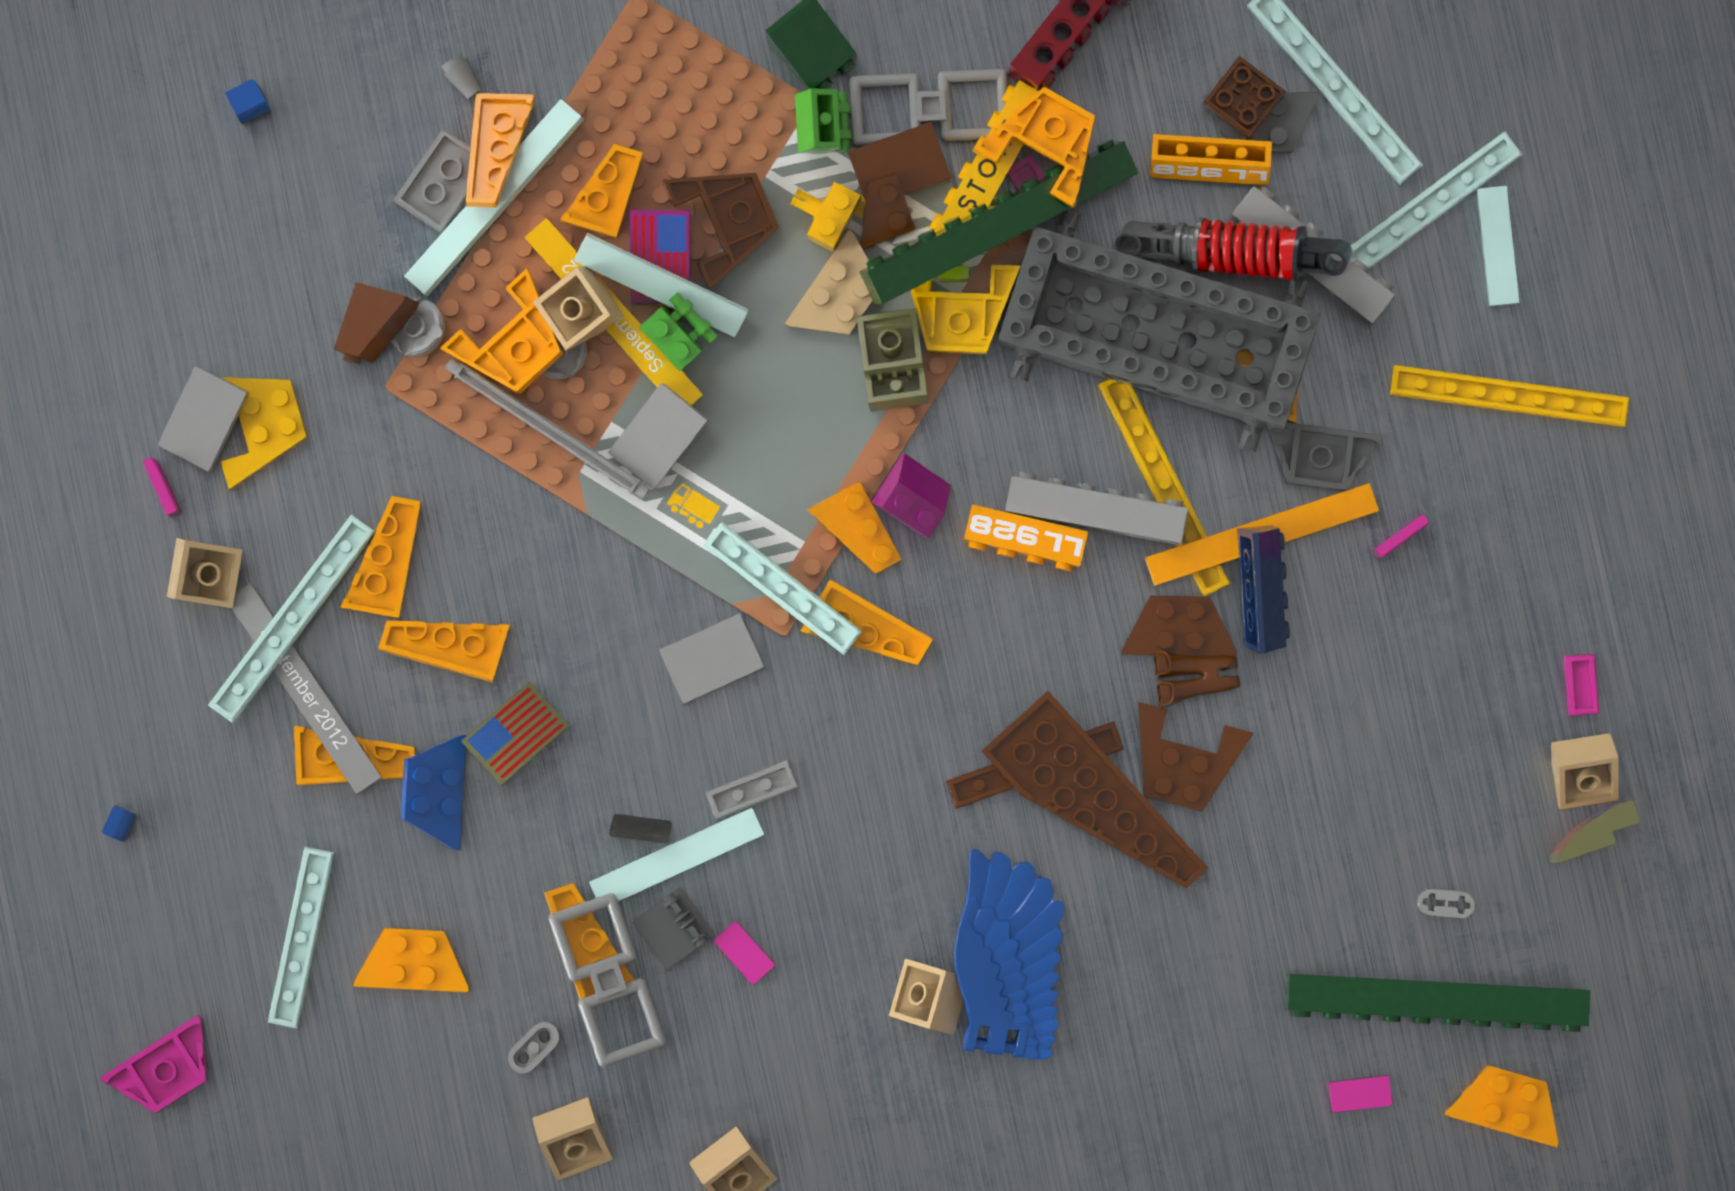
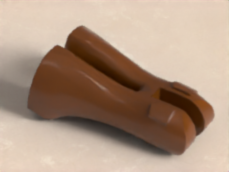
[1154,651,1240,708]

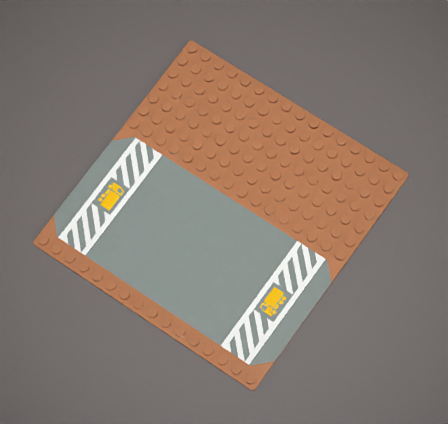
[386,0,1031,636]

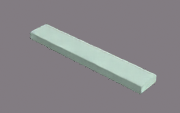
[574,233,748,337]
[703,522,863,655]
[589,808,764,902]
[268,846,335,1029]

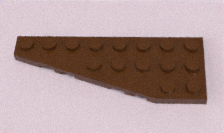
[981,690,1208,888]

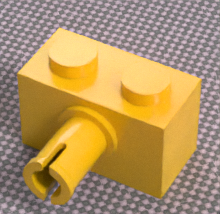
[790,181,861,252]

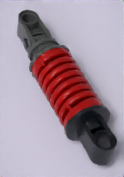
[1115,217,1353,283]

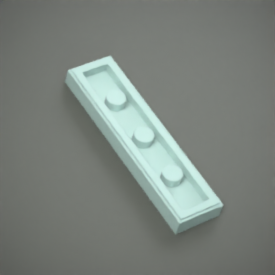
[1476,186,1520,307]

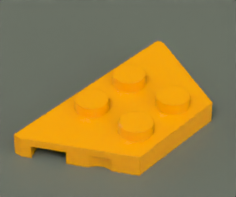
[353,928,470,992]
[1445,1065,1559,1148]

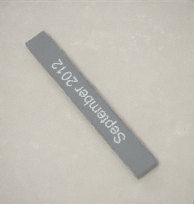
[232,583,382,795]

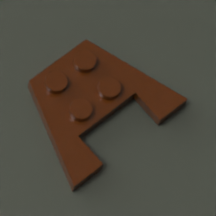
[662,173,779,290]
[1138,702,1253,812]

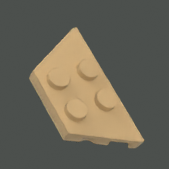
[785,230,873,336]

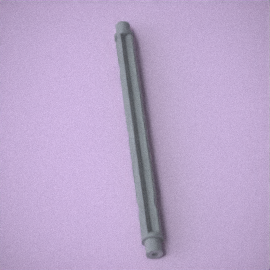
[445,358,650,499]

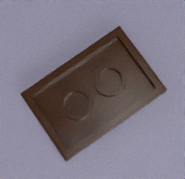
[847,122,951,203]

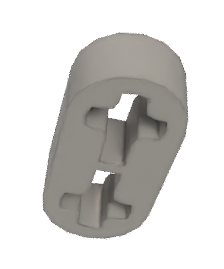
[1417,889,1475,918]

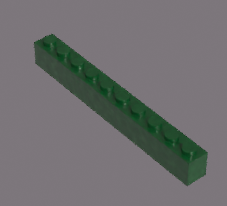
[859,138,1139,304]
[1285,974,1590,1032]

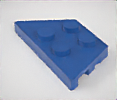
[401,735,466,850]

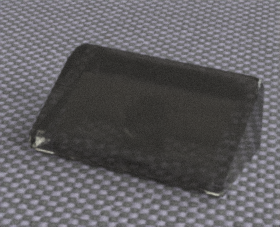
[609,814,672,844]

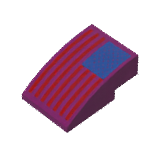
[630,210,691,304]

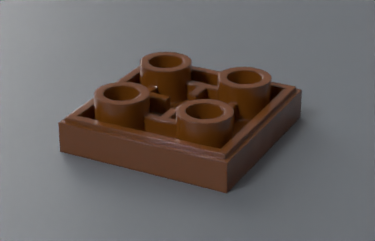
[1203,56,1287,140]

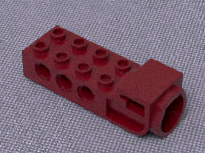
[1008,0,1132,91]

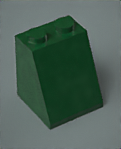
[765,0,857,90]

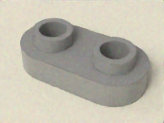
[508,1022,560,1073]

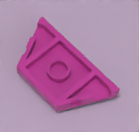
[100,1015,207,1113]

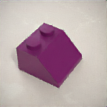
[871,453,951,539]

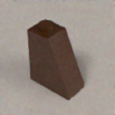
[334,282,419,365]

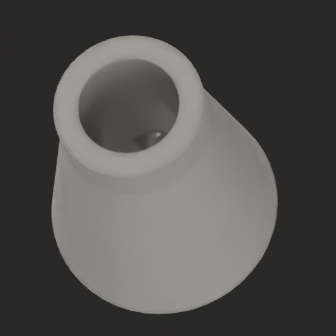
[441,53,481,99]

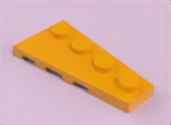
[465,93,536,208]
[341,496,422,619]
[294,726,416,786]

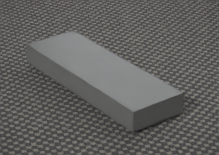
[705,760,799,820]

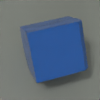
[225,79,271,124]

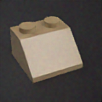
[533,267,623,351]
[167,538,243,608]
[1551,733,1619,810]
[889,958,964,1035]
[532,1097,613,1181]
[689,1126,778,1191]

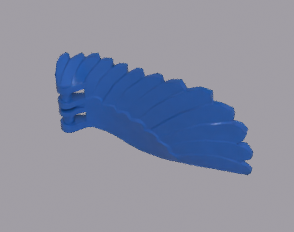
[954,849,1064,1060]

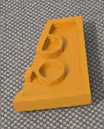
[560,144,643,238]
[806,481,902,574]

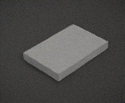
[393,128,471,234]
[157,365,250,472]
[608,383,709,490]
[659,613,765,705]

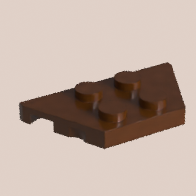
[1121,595,1237,657]

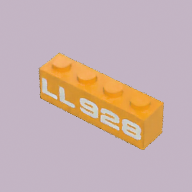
[1150,134,1272,185]
[963,504,1088,572]

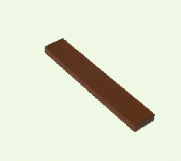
[946,721,1124,809]

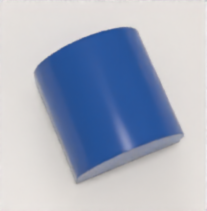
[102,805,136,842]

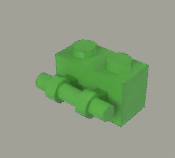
[795,88,852,154]
[639,292,717,371]

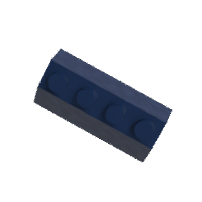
[1237,525,1290,653]

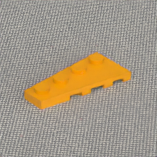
[800,579,934,665]
[378,620,510,683]
[544,883,635,1000]

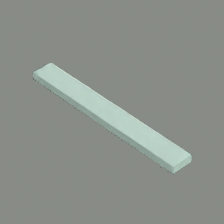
[1247,0,1423,185]
[404,99,584,297]
[1330,131,1523,296]
[208,515,376,724]

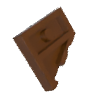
[860,173,916,249]

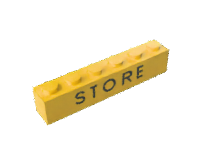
[929,80,1038,232]

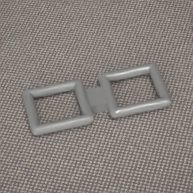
[849,68,1009,146]
[548,893,666,1067]

